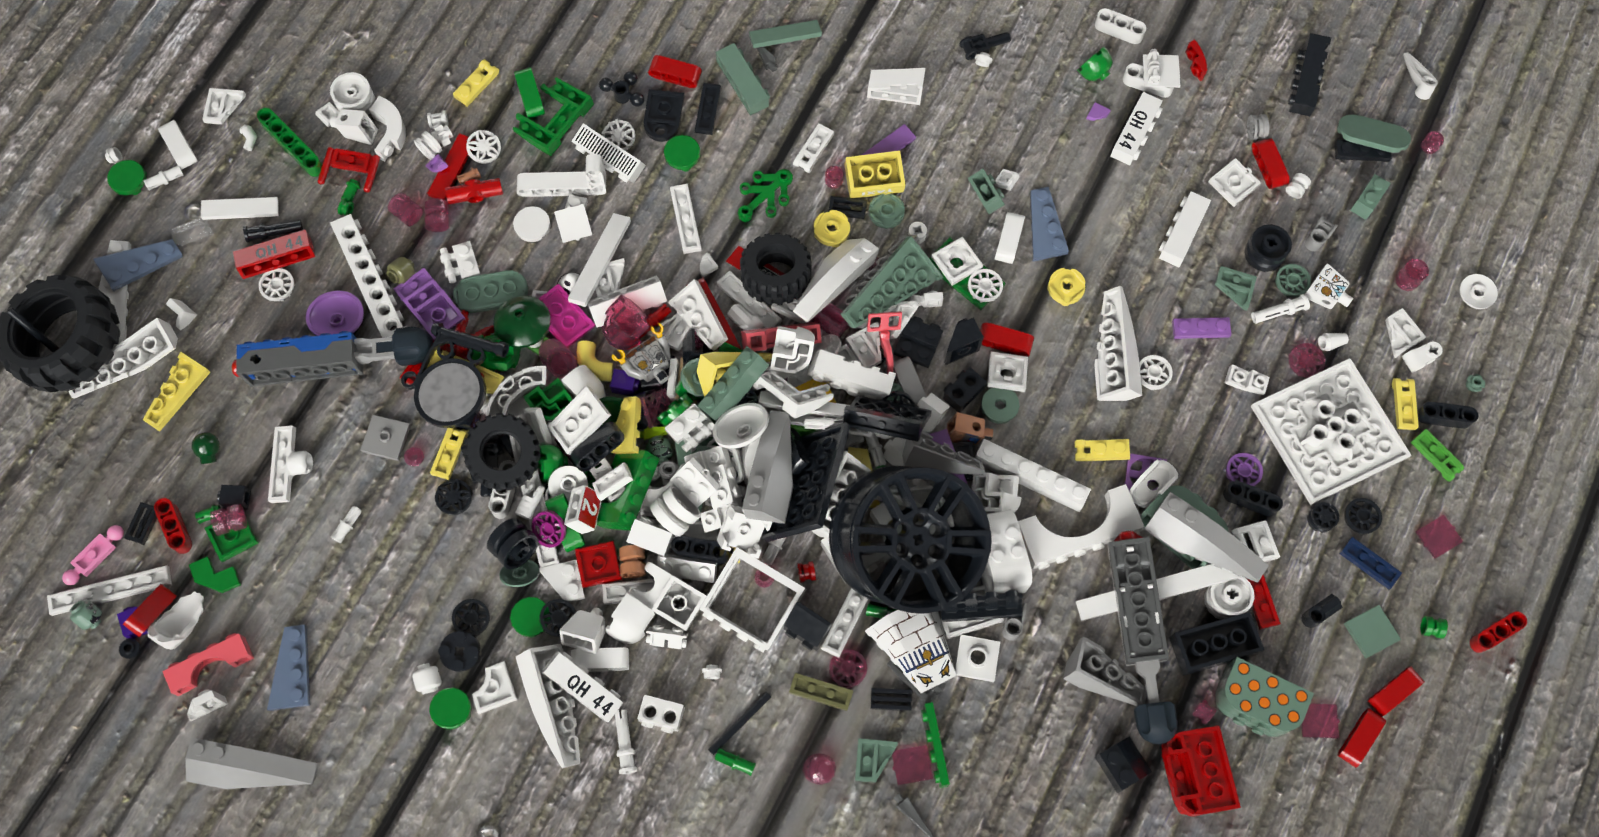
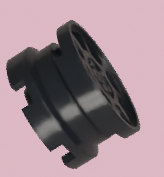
[1307,502,1339,533]

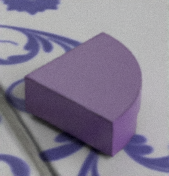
[1086,102,1111,121]
[426,154,448,172]

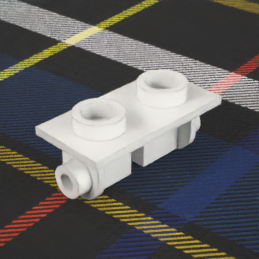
[646,625,689,649]

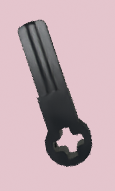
[959,32,1011,60]
[480,441,499,497]

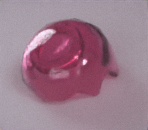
[803,753,836,785]

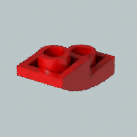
[1185,39,1207,81]

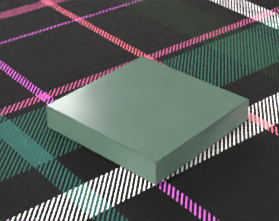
[1344,605,1401,659]

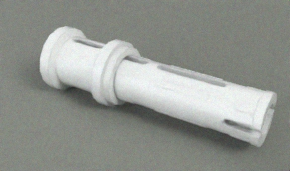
[1251,294,1310,324]
[614,710,638,774]

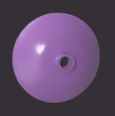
[306,291,364,336]

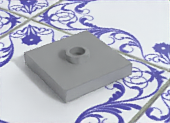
[361,415,411,461]

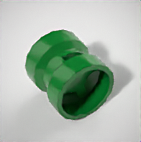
[1420,616,1448,639]

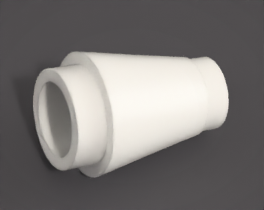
[1318,333,1349,351]

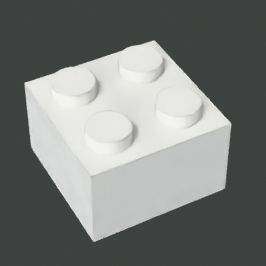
[626,516,675,556]

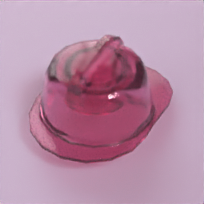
[539,339,578,380]

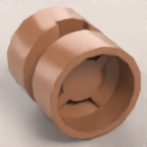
[619,545,646,578]

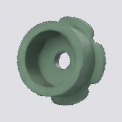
[1466,374,1485,392]

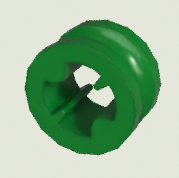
[338,199,354,216]

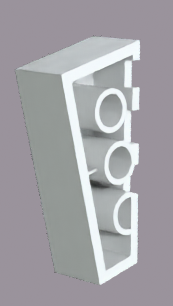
[807,349,896,400]

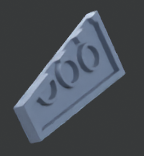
[1030,187,1069,262]
[93,239,183,292]
[267,624,310,711]

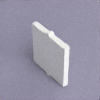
[554,204,592,243]

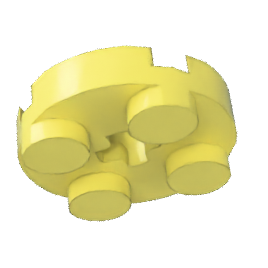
[814,210,850,247]
[1047,268,1085,306]

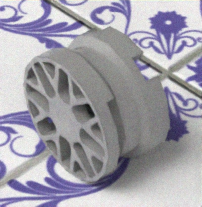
[1247,114,1269,140]

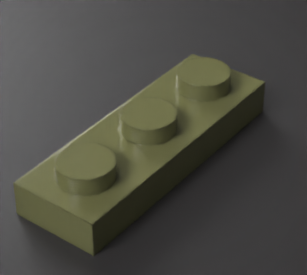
[789,673,853,711]

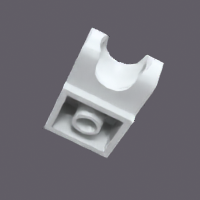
[628,562,707,631]

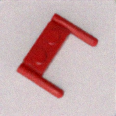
[317,147,381,193]

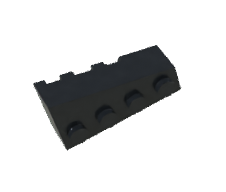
[1288,33,1331,117]

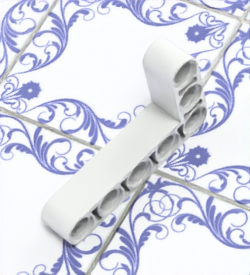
[517,154,606,197]

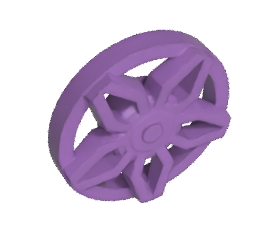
[1226,453,1263,486]

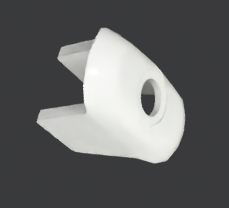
[1130,459,1178,508]

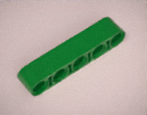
[257,108,322,177]

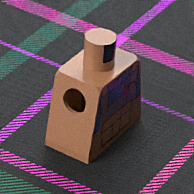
[947,412,993,445]

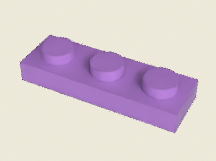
[1172,317,1232,339]

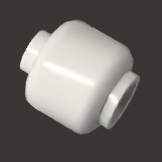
[412,663,442,695]

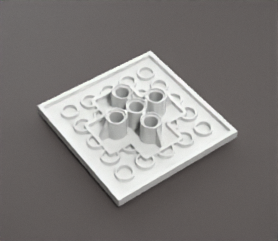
[1251,358,1412,505]

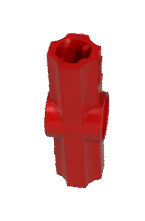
[445,178,503,204]

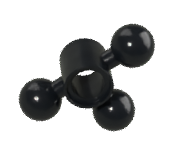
[599,71,644,107]

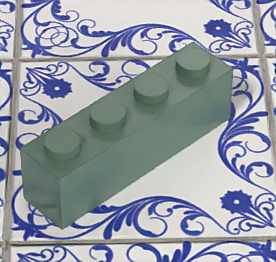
[716,43,770,115]
[698,346,769,421]

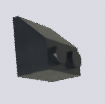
[944,318,984,365]
[784,601,831,651]
[1095,736,1152,793]

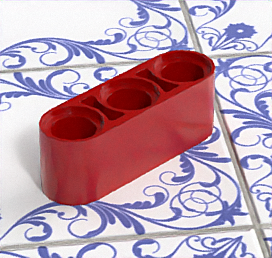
[648,55,702,88]
[1252,138,1289,189]
[980,322,1034,357]
[154,498,192,554]
[123,584,177,637]
[1469,611,1527,653]
[1367,666,1425,717]
[1337,708,1386,768]

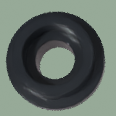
[119,638,140,659]

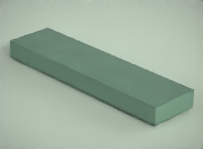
[749,20,822,48]

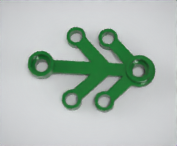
[738,169,793,222]

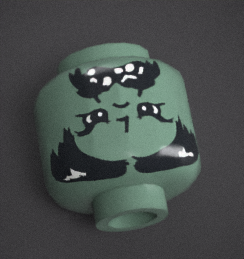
[645,436,673,466]
[69,600,102,630]

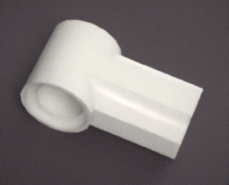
[727,303,765,331]

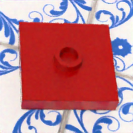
[575,540,622,588]

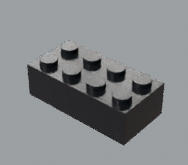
[1169,612,1265,676]

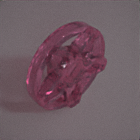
[1289,343,1326,378]
[829,649,867,688]

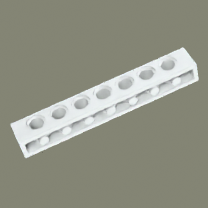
[330,214,407,338]

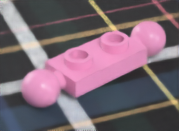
[62,525,124,585]

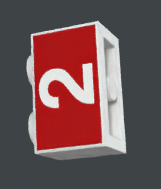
[564,485,601,534]

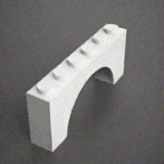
[1018,484,1145,570]

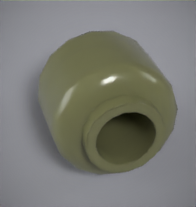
[386,257,415,284]

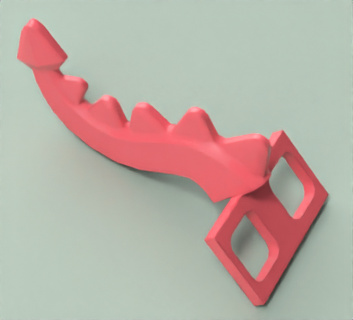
[867,311,902,374]

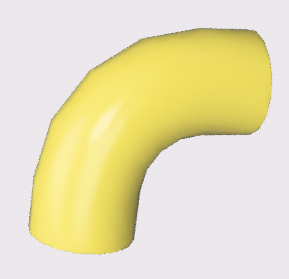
[576,341,614,382]

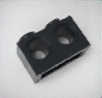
[943,367,987,413]

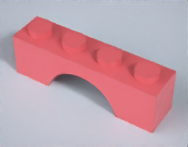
[741,322,822,352]
[162,633,254,696]

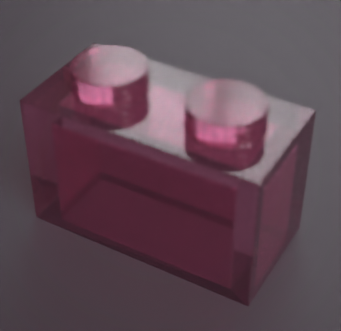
[810,303,849,338]

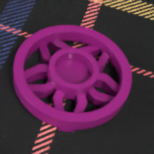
[531,510,567,548]

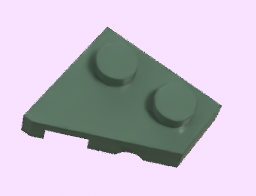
[1215,266,1257,311]
[855,738,898,783]

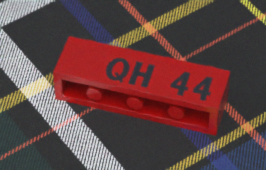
[233,229,315,279]

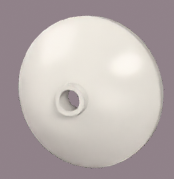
[713,403,769,448]

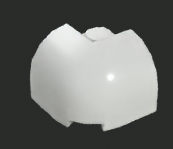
[770,326,815,373]
[561,365,606,399]
[972,473,1021,513]
[606,593,655,644]

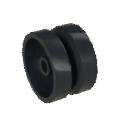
[1244,224,1292,272]
[487,518,539,570]

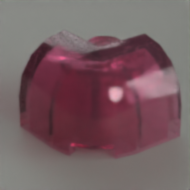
[601,294,650,350]

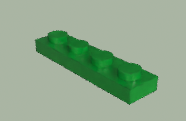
[921,702,950,788]

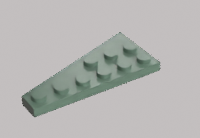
[841,236,944,328]

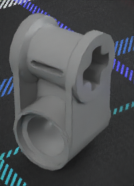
[1305,215,1338,252]
[1002,603,1027,641]

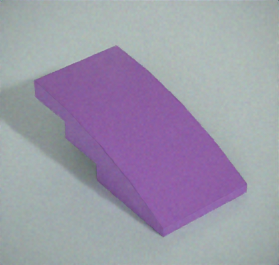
[393,268,465,340]

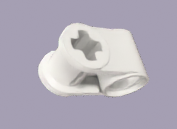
[1402,341,1442,373]

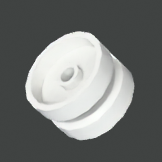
[330,72,376,115]
[650,486,701,537]
[1204,575,1255,620]

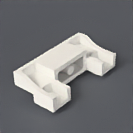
[684,446,743,533]

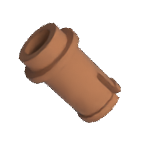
[457,167,481,185]

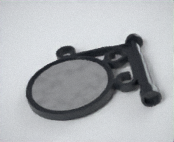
[401,322,509,428]

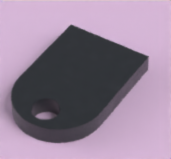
[643,89,684,142]

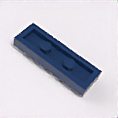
[1339,537,1402,590]

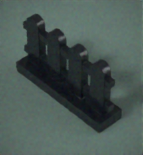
[941,590,1023,622]

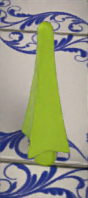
[640,427,668,440]

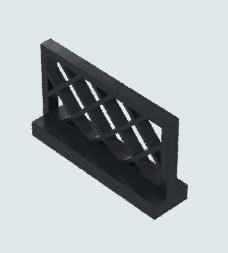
[843,395,932,442]

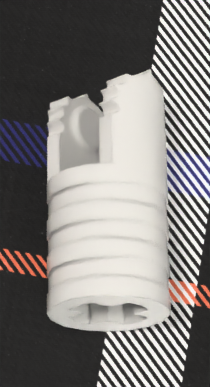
[515,482,545,520]

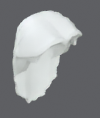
[147,591,204,650]

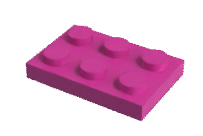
[539,284,595,349]

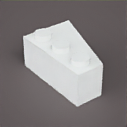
[867,68,925,105]

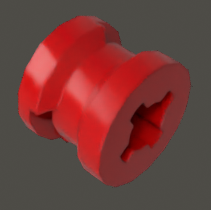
[797,561,816,583]

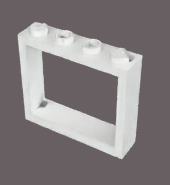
[700,547,807,652]

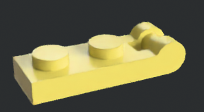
[453,59,499,107]
[1392,378,1419,430]
[430,427,469,480]
[1074,439,1130,461]

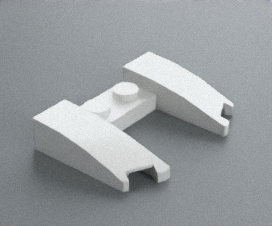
[753,361,834,418]

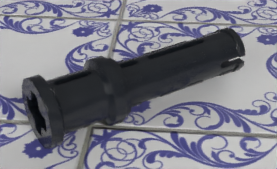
[243,220,303,243]

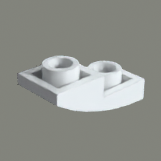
[1224,365,1270,395]

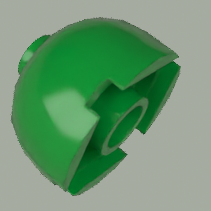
[1077,47,1113,81]
[538,444,568,484]

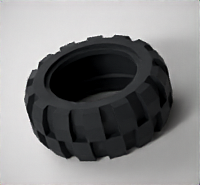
[0,275,120,392]

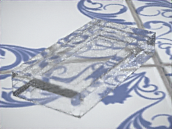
[170,218,213,247]

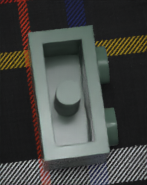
[968,169,1005,214]

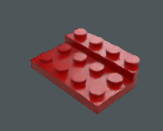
[1162,726,1241,817]

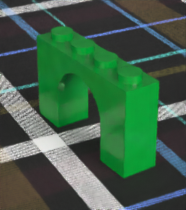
[597,450,660,531]

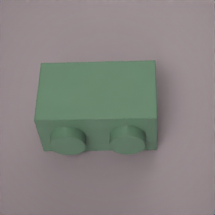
[1350,174,1391,220]

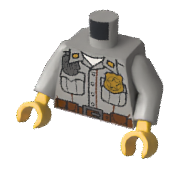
[612,323,671,384]

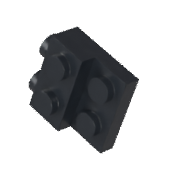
[894,316,943,368]

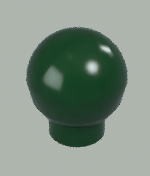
[191,432,220,464]

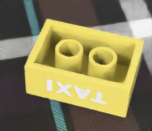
[844,151,905,199]

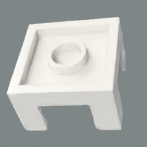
[717,504,772,558]

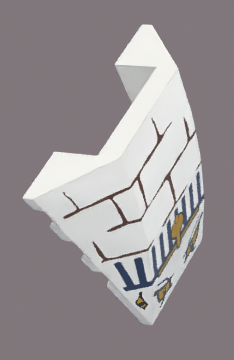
[865,610,956,693]

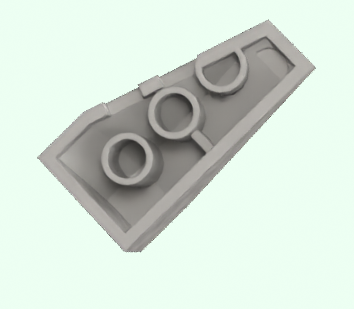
[902,431,985,475]
[1063,637,1146,706]

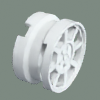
[414,131,443,160]

